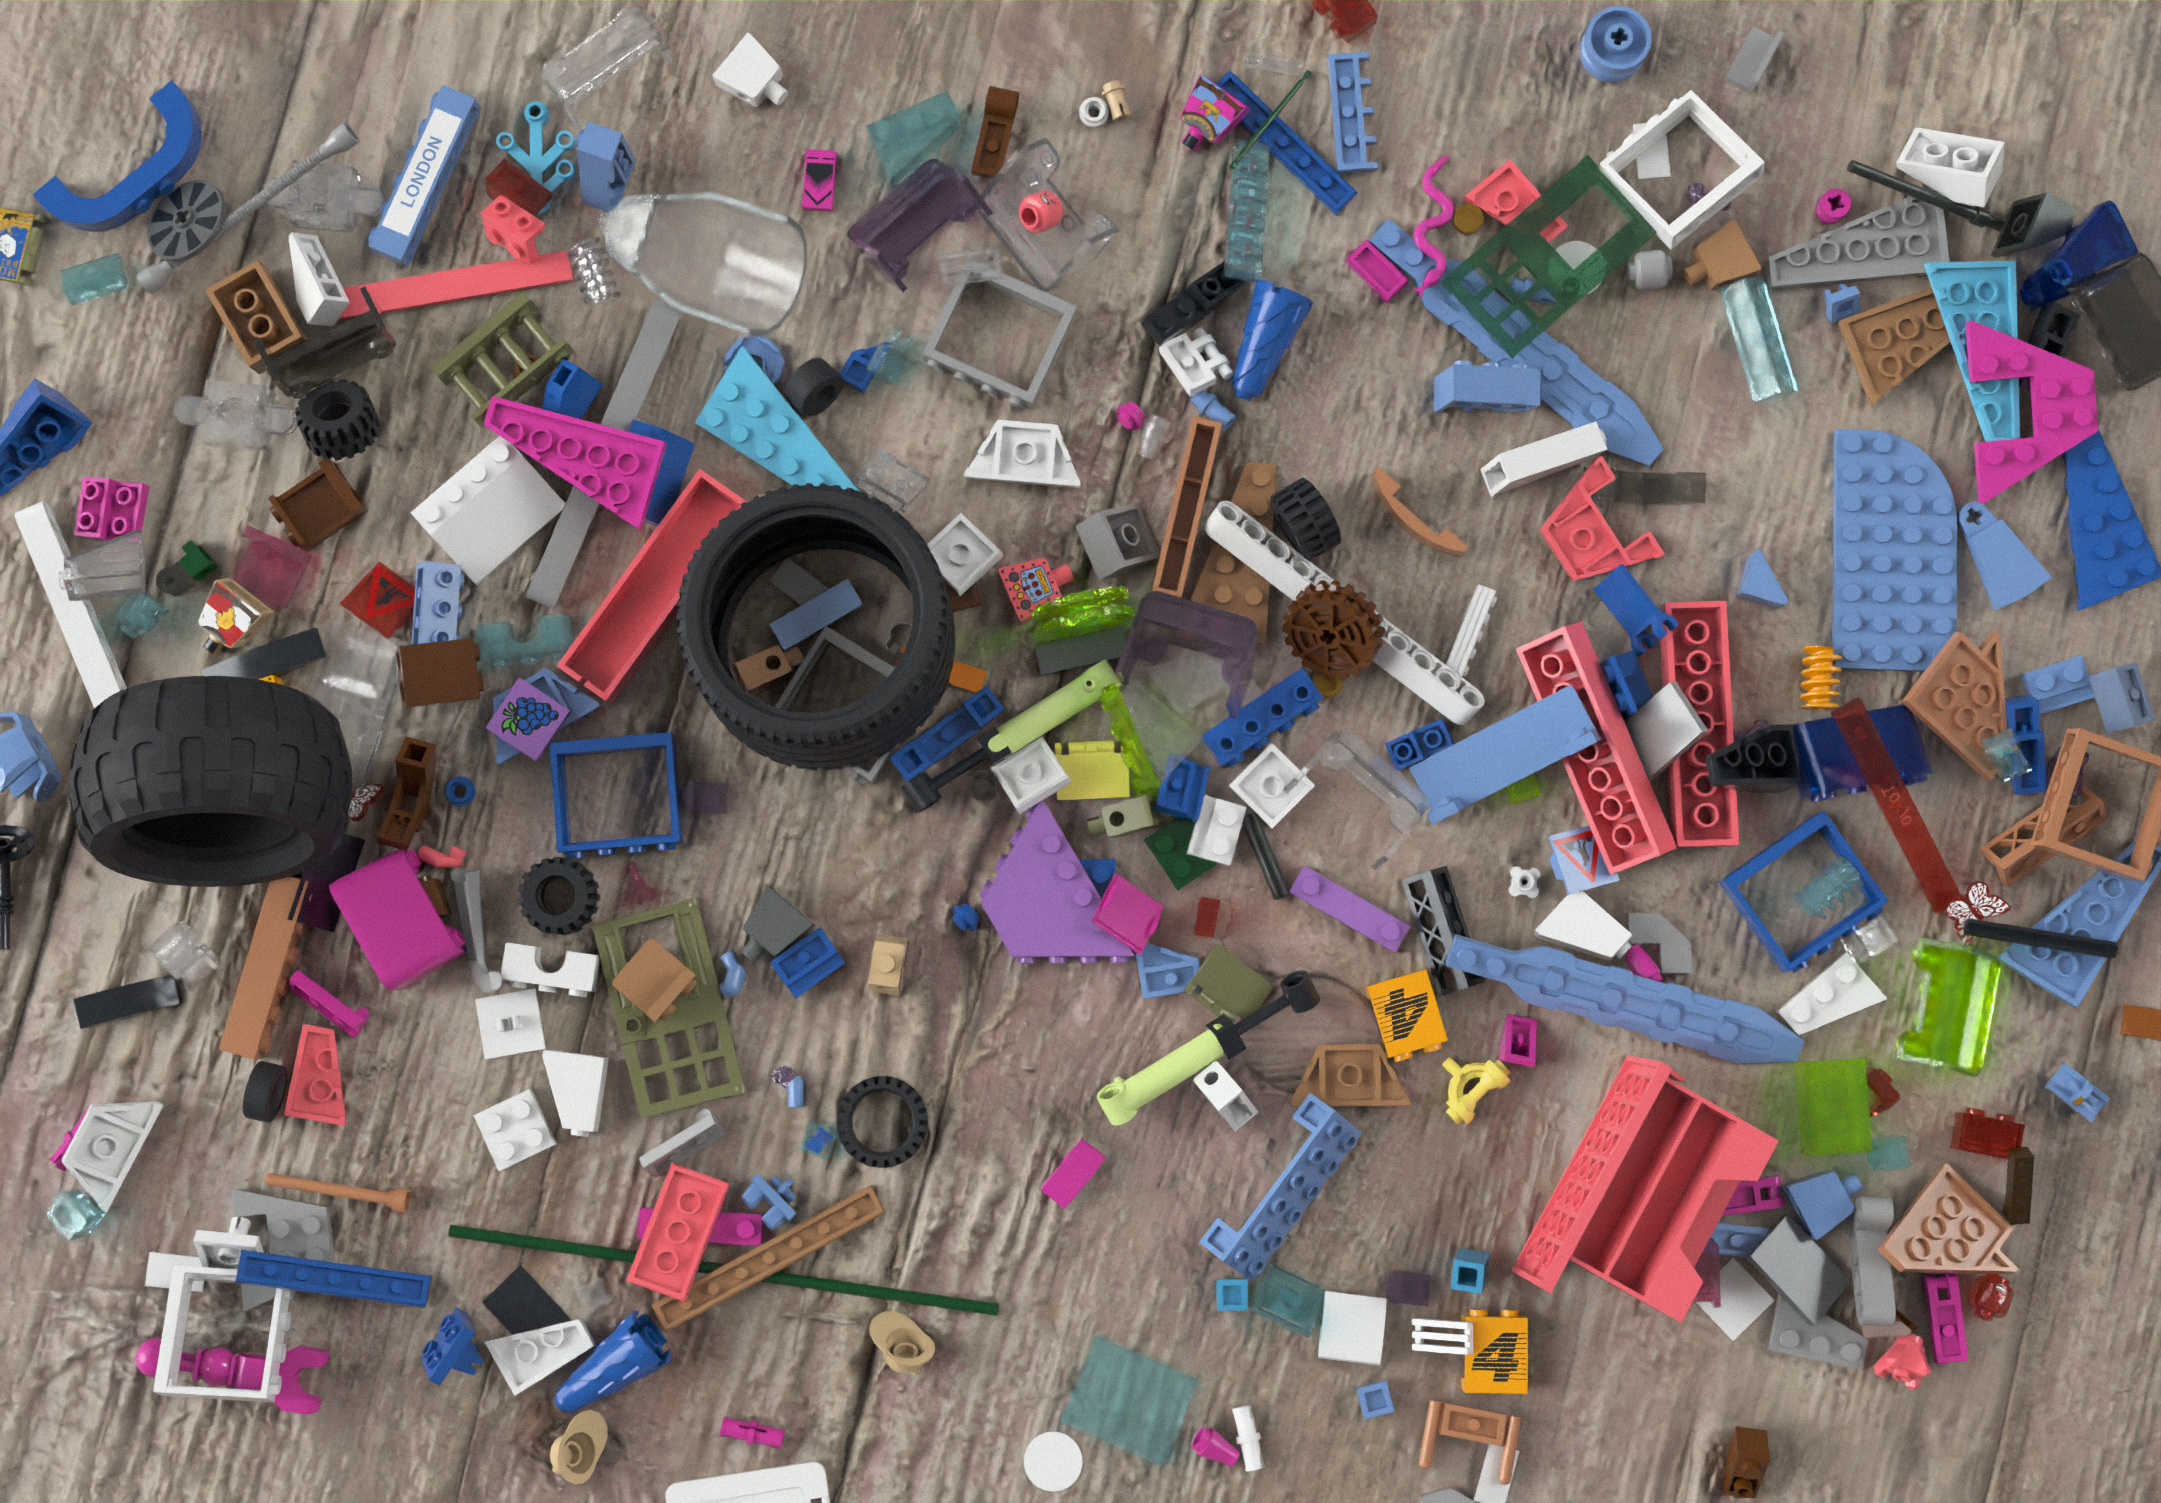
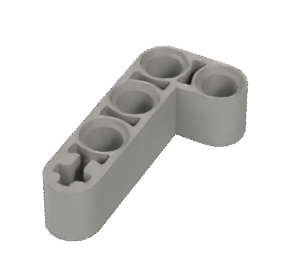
[1848,1196,1896,1326]

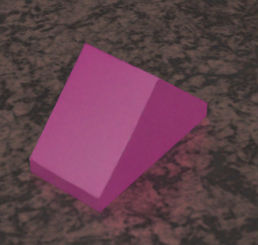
[1497,1014,1537,1067]

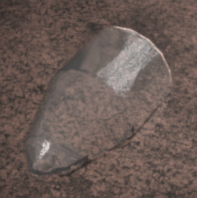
[597,192,807,336]

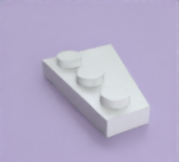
[1776,952,1887,1035]

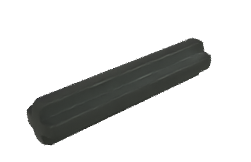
[1242,813,1289,900]

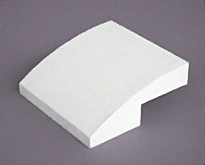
[1318,1291,1387,1366]

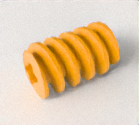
[1799,646,1842,711]

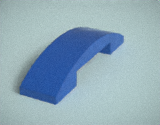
[889,685,1005,782]

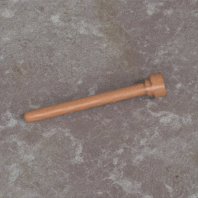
[264,1173,412,1214]

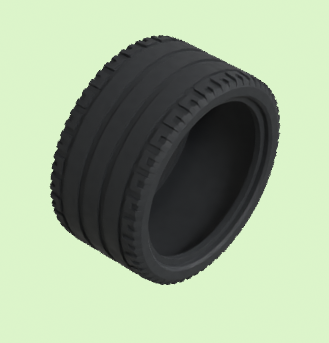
[677,483,955,771]

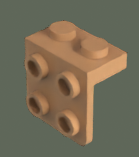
[612,939,698,1023]

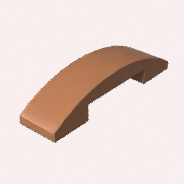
[1371,467,1468,557]

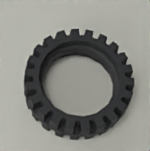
[836,1076,928,1168]

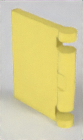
[1055,740,1130,800]

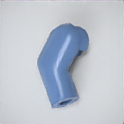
[720,950,746,997]

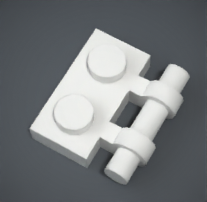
[1159,328,1234,396]

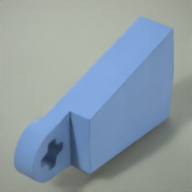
[1957,502,2052,610]

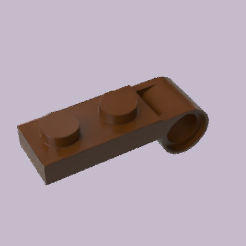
[971,86,1019,181]

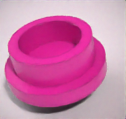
[1117,402,1145,430]

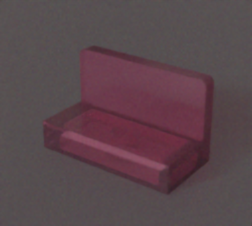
[1693,1237,1721,1308]

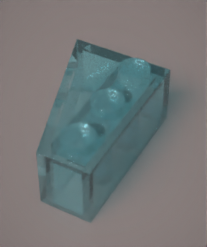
[865,90,961,190]

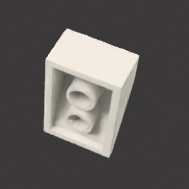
[1896,127,2005,207]

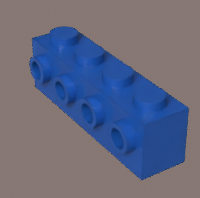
[1201,667,1323,768]

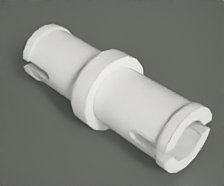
[1232,1405,1265,1471]

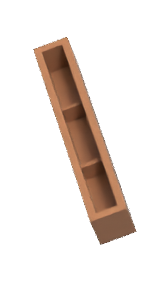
[1151,416,1222,604]
[219,876,312,1060]

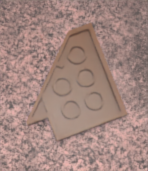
[1901,632,2010,780]
[1877,1163,2019,1274]

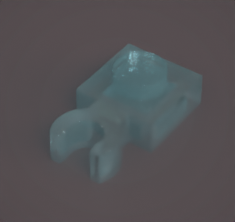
[866,328,914,385]

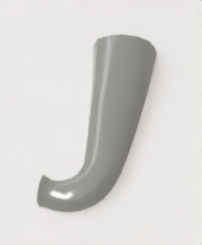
[449,869,502,993]

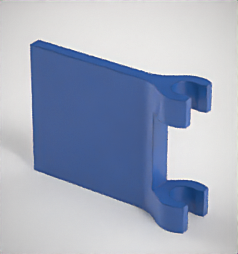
[1593,563,1678,657]

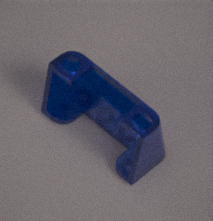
[1794,705,1933,802]

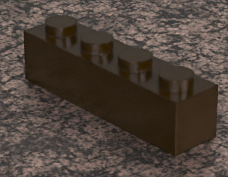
[2004,1147,2034,1225]

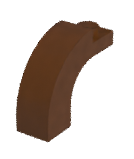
[377,737,436,851]

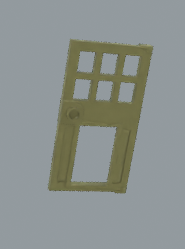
[592,897,747,1119]

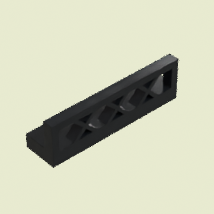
[1401,865,1484,996]

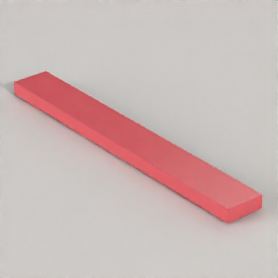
[338,250,575,321]

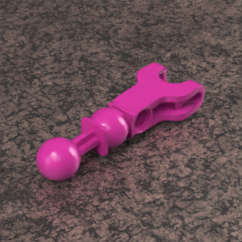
[136,1338,330,1414]

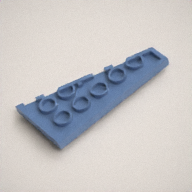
[1995,840,2161,1008]

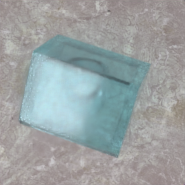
[1249,1264,1326,1338]

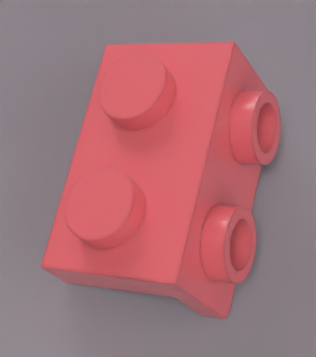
[481,195,545,265]

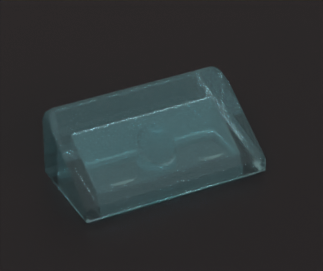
[61,253,128,305]

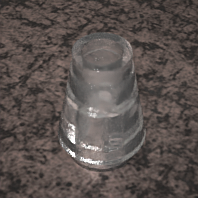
[1138,414,1172,461]

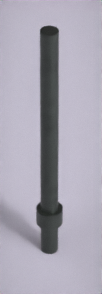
[1847,160,2005,232]

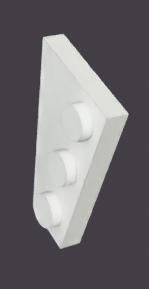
[484,1319,597,1396]

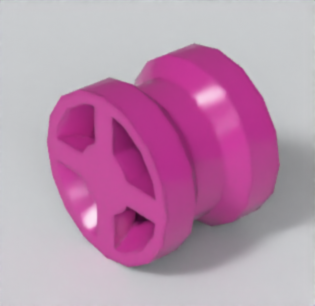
[1815,188,1851,224]

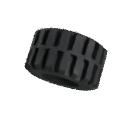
[295,379,380,461]
[1270,477,1342,561]
[517,857,600,935]

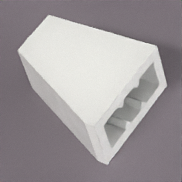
[1534,891,1632,961]
[542,1050,609,1137]

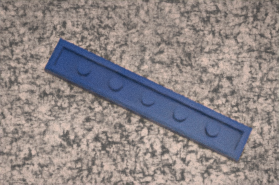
[1216,70,1358,215]
[235,1250,431,1308]

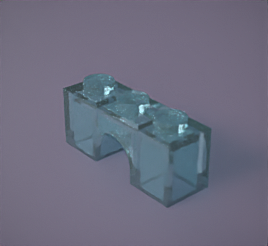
[477,612,575,668]

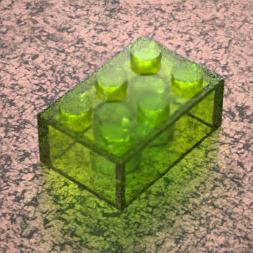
[1794,1058,1873,1156]

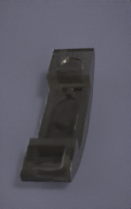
[1583,467,1706,505]

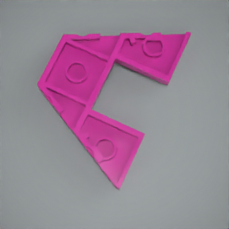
[1965,321,2098,503]

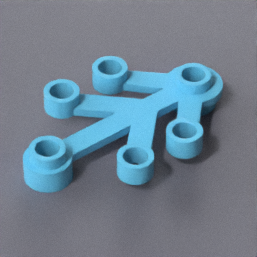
[496,101,575,216]

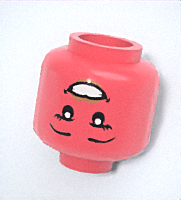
[1019,190,1063,233]

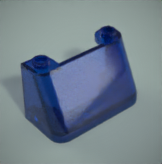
[2020,200,2139,312]

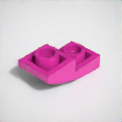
[1041,1138,1106,1209]

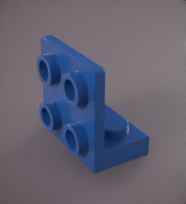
[1600,650,1653,719]

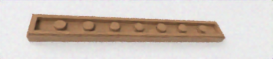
[651,1185,886,1333]

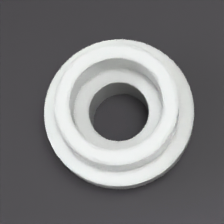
[1079,97,1109,128]

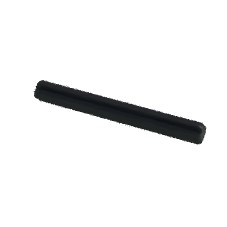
[1963,918,2118,958]

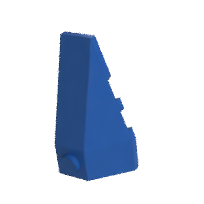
[0,378,92,496]

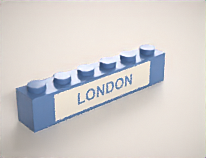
[368,85,481,268]

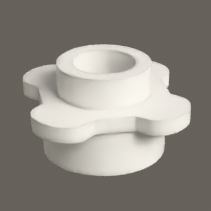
[1508,866,1540,898]

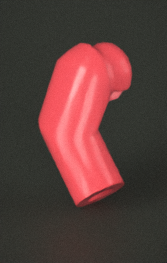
[418,846,466,868]

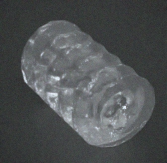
[566,237,621,305]

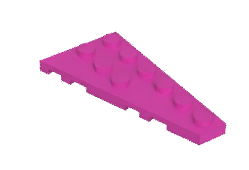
[483,396,667,531]

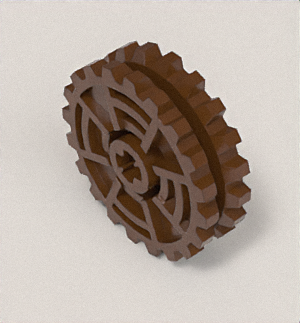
[1282,580,1385,679]

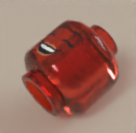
[1967,1274,2014,1322]

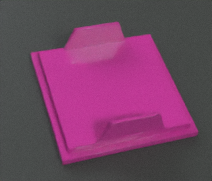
[1091,873,1164,955]

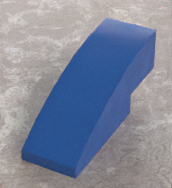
[2005,695,2046,795]

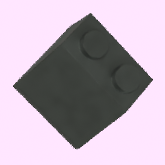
[1991,192,2077,258]

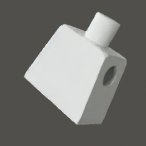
[712,33,788,107]
[1193,1061,1258,1132]

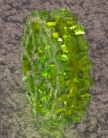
[1031,586,1134,641]

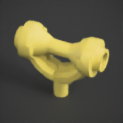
[1442,1057,1511,1125]

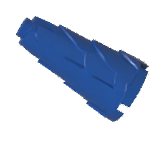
[1231,280,1313,401]
[554,1311,672,1414]

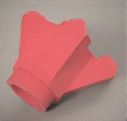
[1873,1334,1932,1390]

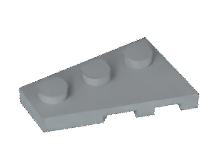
[1768,1293,1868,1370]

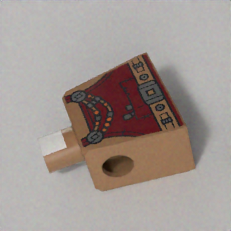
[733,645,804,698]

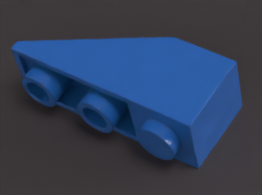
[542,359,603,419]

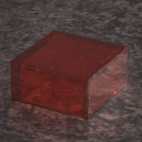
[1193,897,1220,939]

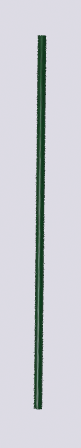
[448,1225,999,1316]

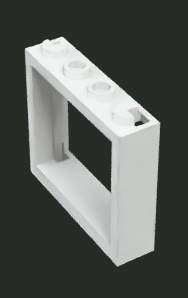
[1599,90,1765,250]
[153,1266,295,1402]

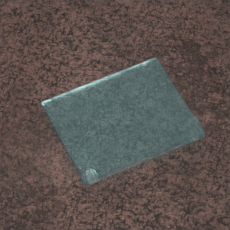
[1060,1336,1199,1467]

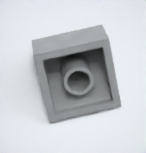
[1076,503,1160,581]

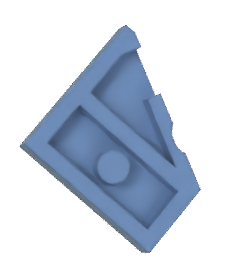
[1135,943,1201,999]

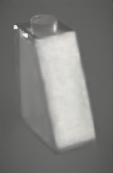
[59,530,146,601]

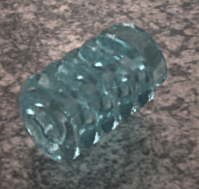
[1793,855,1864,920]

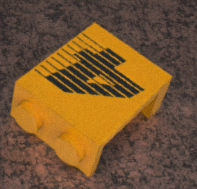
[1365,969,1448,1062]
[1461,1308,1528,1394]

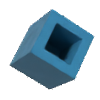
[1451,1248,1491,1294]

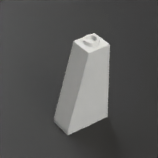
[1480,422,1607,497]

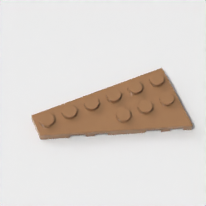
[1838,260,2019,406]
[1175,462,1276,645]

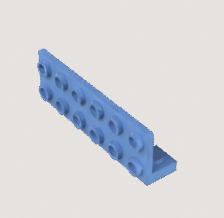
[1410,685,1601,825]
[1199,1093,1361,1281]

